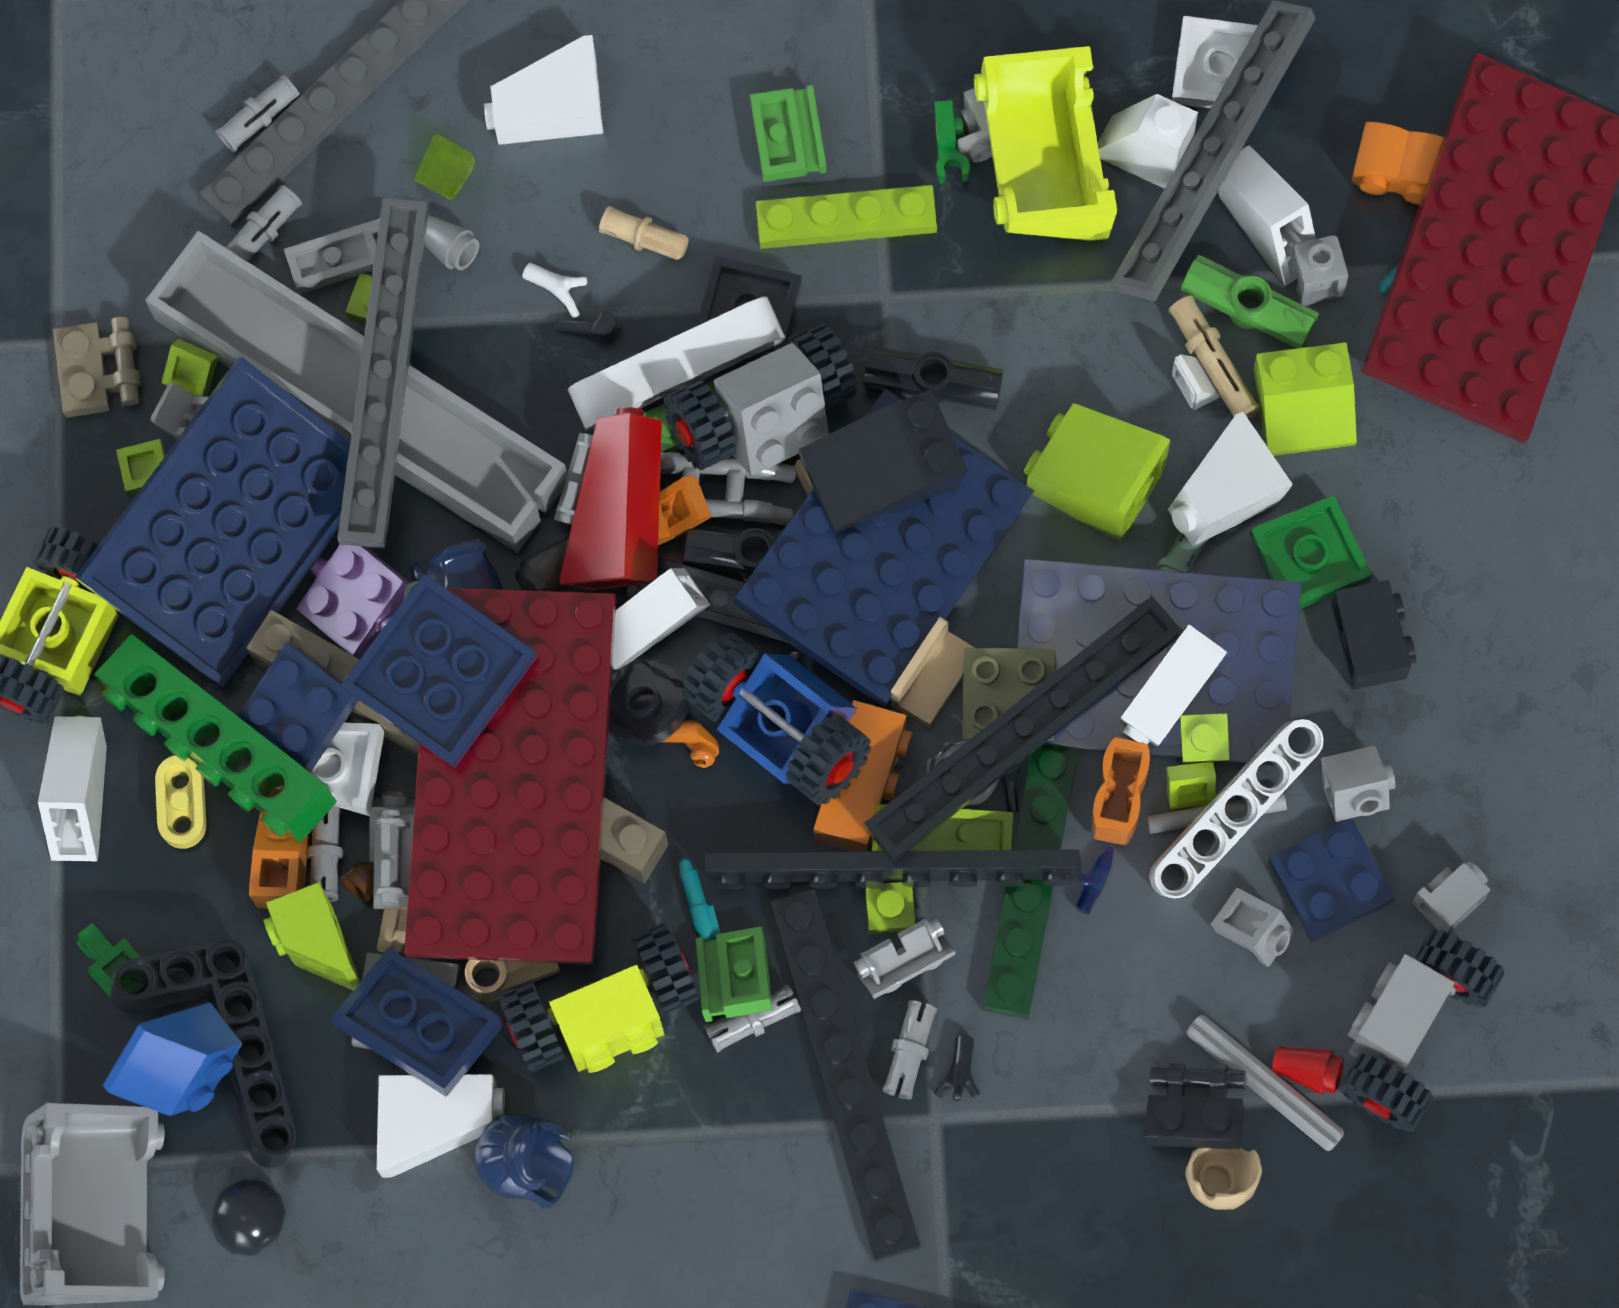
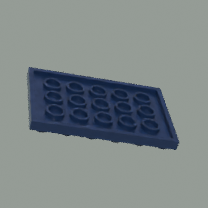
[75,357,350,688]
[732,389,1034,708]
[1017,559,1301,766]

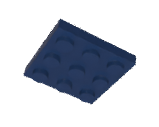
[340,574,538,769]

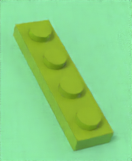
[756,185,937,249]

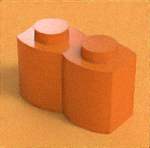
[1352,122,1443,205]
[1091,737,1150,846]

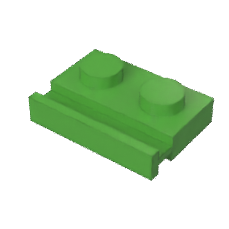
[750,85,827,182]
[696,926,773,1022]

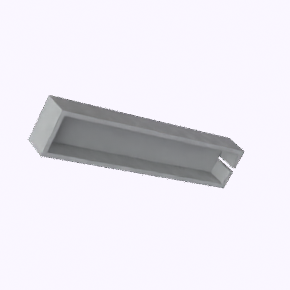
[145,231,568,554]

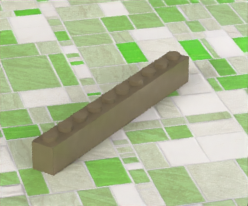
[247,610,668,884]

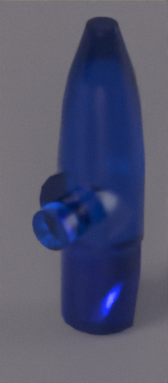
[1075,846,1114,915]

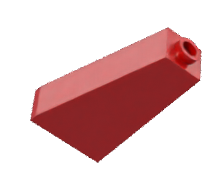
[560,407,662,591]

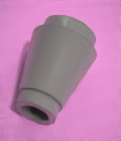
[424,214,479,270]

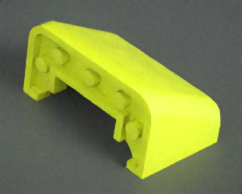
[974,46,1117,241]

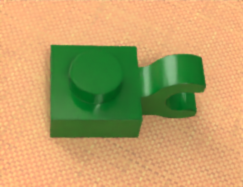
[934,100,970,184]
[77,923,144,997]

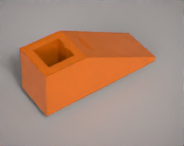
[249,789,310,908]

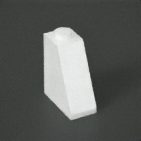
[484,35,603,145]
[1098,94,1198,189]
[1218,145,1316,286]
[1168,411,1293,546]
[612,568,710,670]
[1120,625,1227,747]
[38,716,107,861]
[377,1075,505,1178]

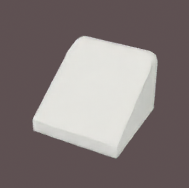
[1172,354,1220,410]

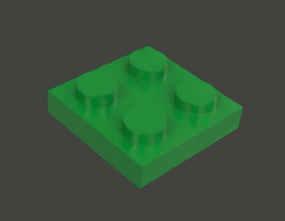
[1250,495,1372,609]

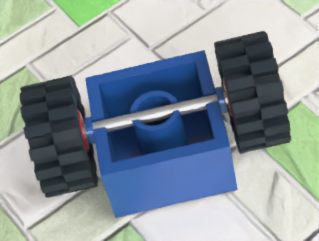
[682,632,871,805]

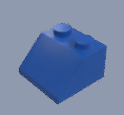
[103,1003,242,1116]

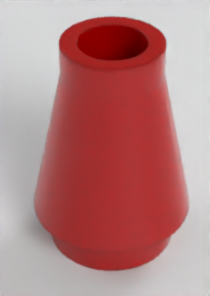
[1271,1045,1345,1096]

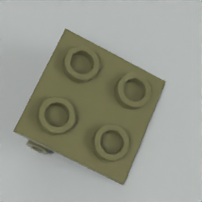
[962,648,1056,741]

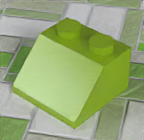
[1253,342,1357,456]
[263,882,361,991]

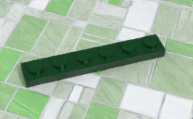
[983,743,1079,1020]

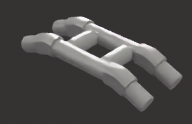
[660,452,796,526]

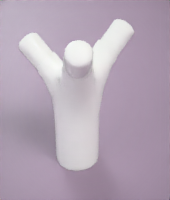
[523,262,587,319]

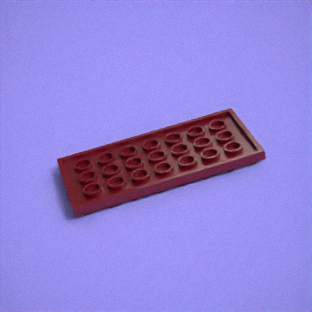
[1360,53,1619,443]
[404,588,617,965]

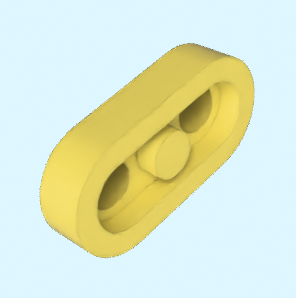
[155,756,206,849]

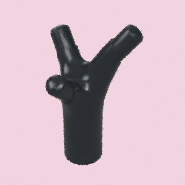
[935,1036,980,1102]

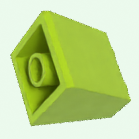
[1024,403,1170,544]

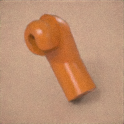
[661,720,719,768]

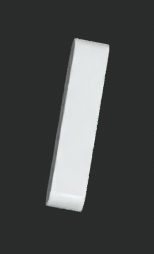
[568,297,786,431]
[1149,719,1324,898]

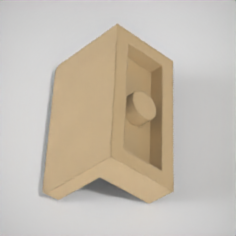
[891,617,975,729]

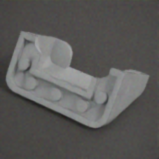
[20,1103,165,1305]

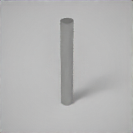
[1146,792,1287,834]

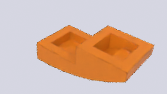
[658,475,712,546]

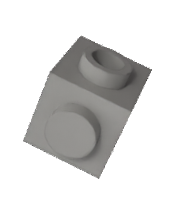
[1321,745,1395,822]

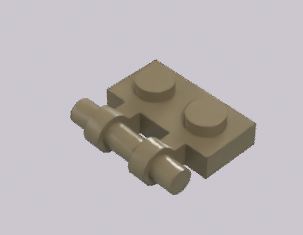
[53,317,141,418]

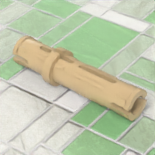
[1168,295,1261,419]

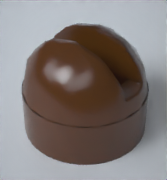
[340,861,374,903]

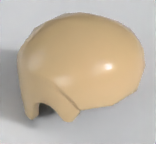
[1185,1147,1263,1210]

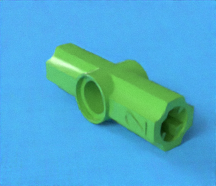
[1181,255,1319,349]

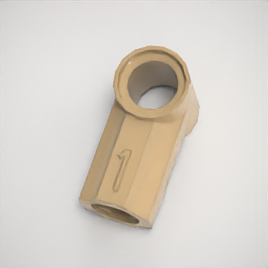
[465,960,560,1003]

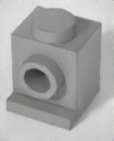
[1412,861,1491,934]

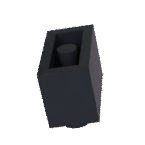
[1331,580,1416,690]

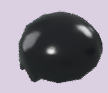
[211,1179,286,1256]

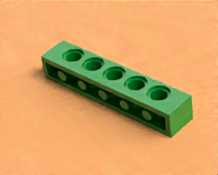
[94,634,337,843]

